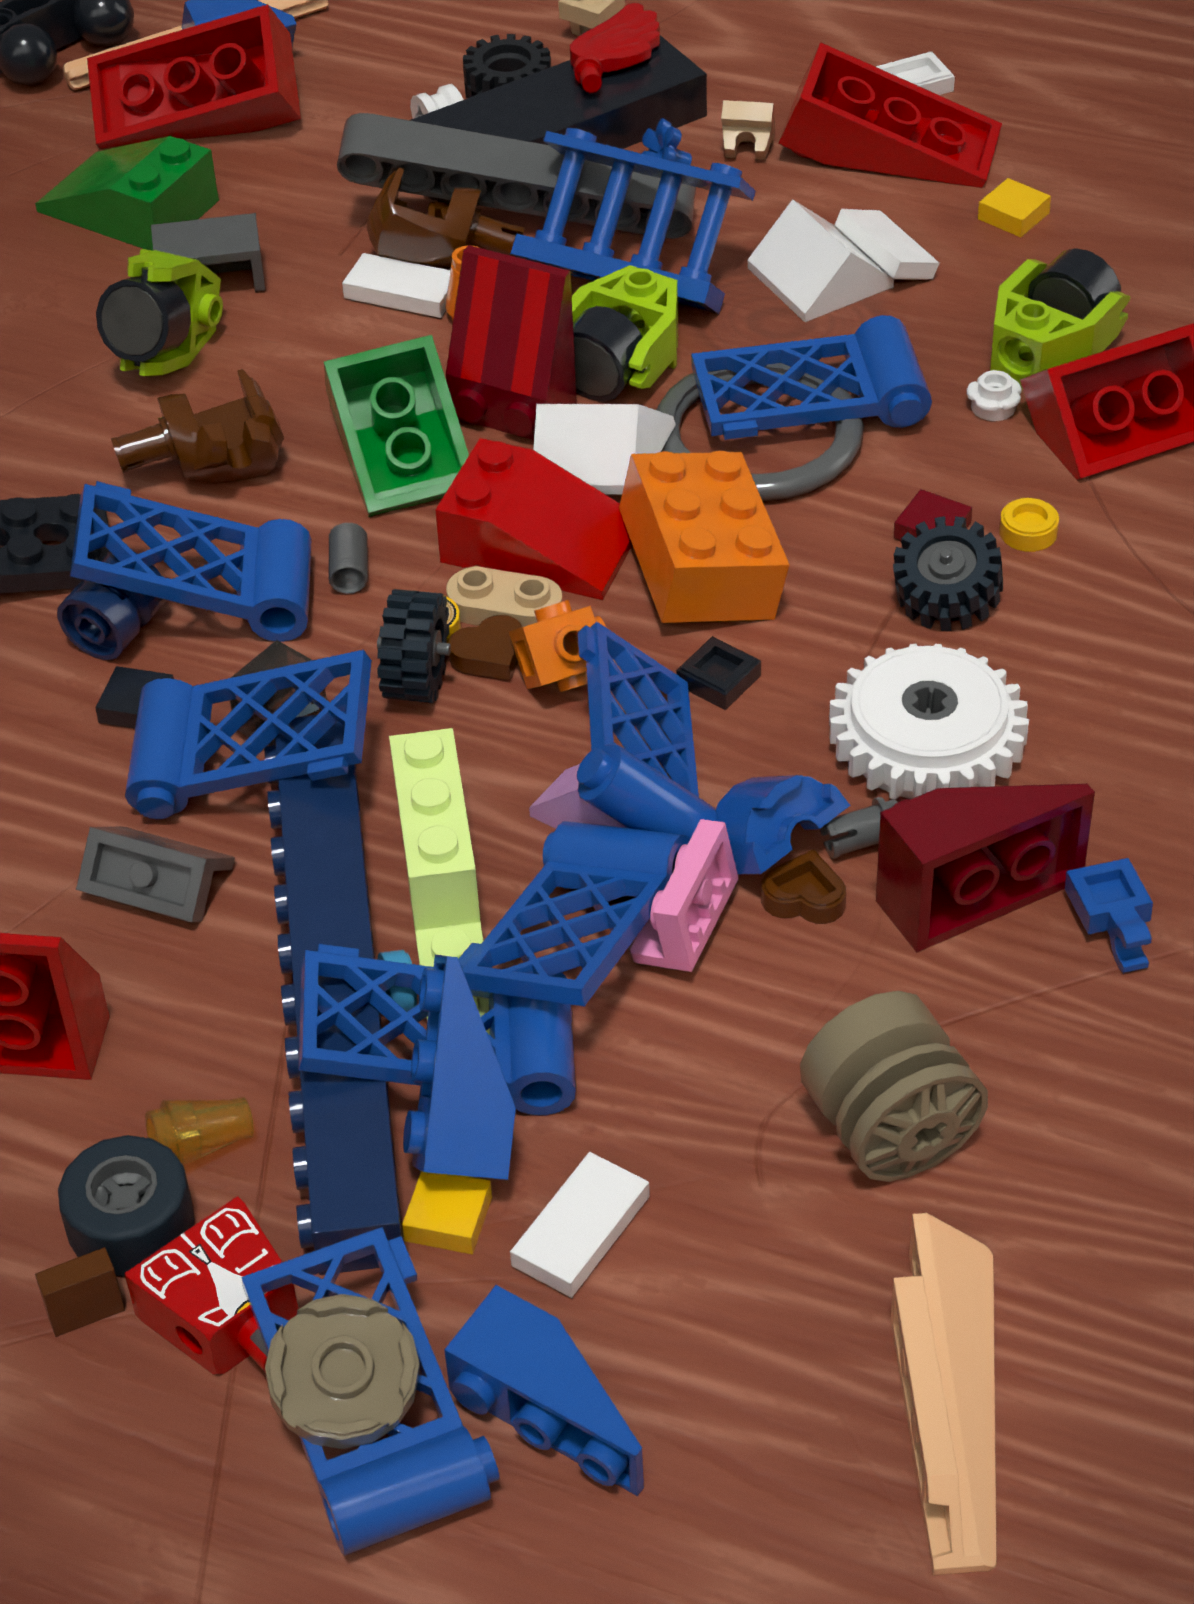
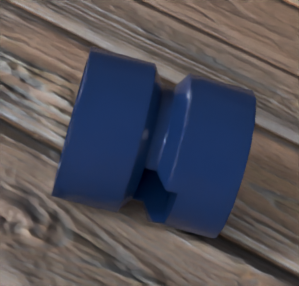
[57,551,167,660]

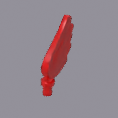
[570,3,660,93]

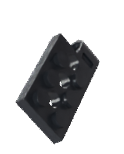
[0,494,109,593]

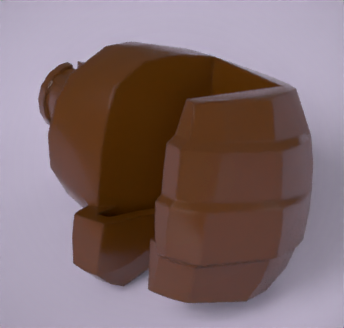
[366,168,525,269]
[111,369,284,484]

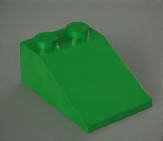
[35,136,219,251]
[324,335,469,517]

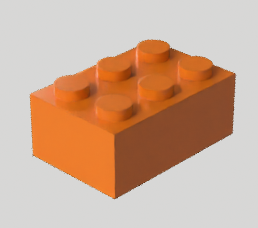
[619,451,790,623]

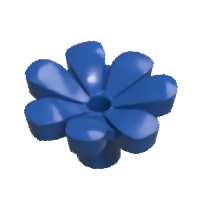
[641,118,692,165]

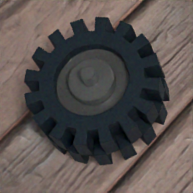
[893,516,1003,631]
[377,589,451,703]

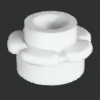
[967,370,1022,421]

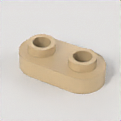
[446,566,562,627]

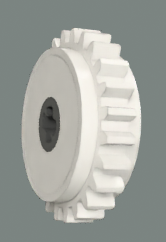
[829,644,1029,800]

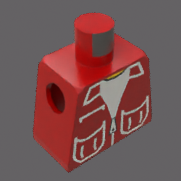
[124,1196,299,1374]

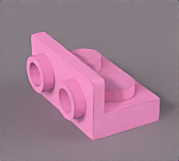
[630,819,739,972]

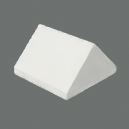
[748,199,894,322]
[533,404,676,495]

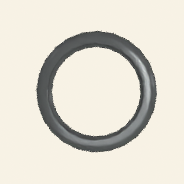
[656,363,864,501]

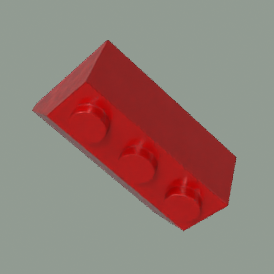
[1020,323,1194,480]

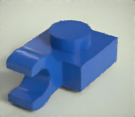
[1065,858,1153,973]

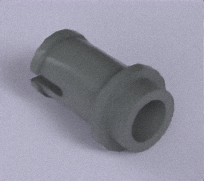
[820,797,898,859]

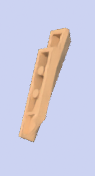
[890,1213,996,1575]

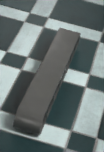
[337,113,696,239]

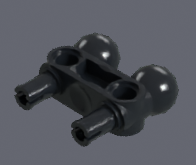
[0,0,134,86]

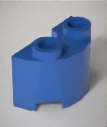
[716,775,851,874]

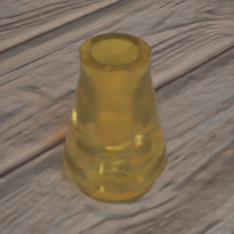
[145,1097,254,1166]

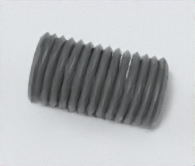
[328,523,368,594]

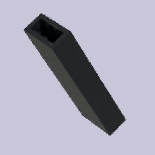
[410,35,707,207]

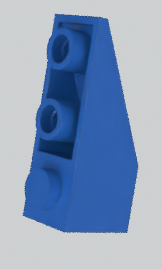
[403,955,516,1180]
[444,1285,644,1496]

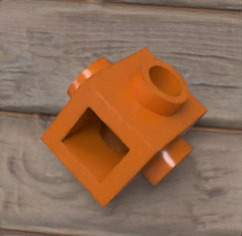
[509,600,606,692]

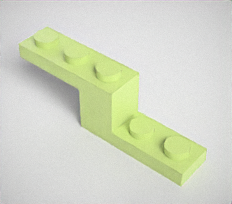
[389,728,490,1035]

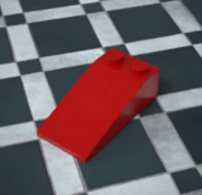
[87,4,301,149]
[778,42,1002,188]

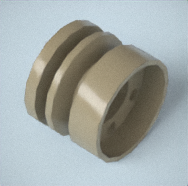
[800,991,988,1182]

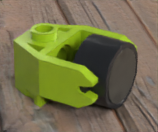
[990,248,1130,390]
[96,249,223,376]
[572,265,678,402]

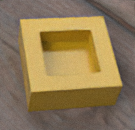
[978,178,1051,238]
[402,1171,492,1255]

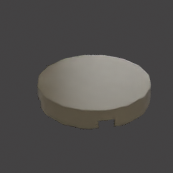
[265,1294,419,1449]

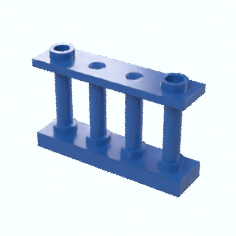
[510,128,756,314]

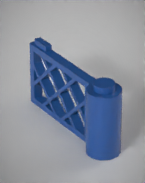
[691,315,932,440]
[70,481,312,642]
[577,622,717,839]
[125,650,372,819]
[458,821,690,1007]
[298,944,576,1115]
[241,1227,500,1556]

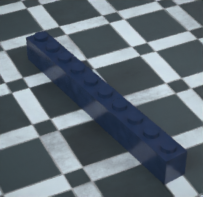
[264,713,403,1275]

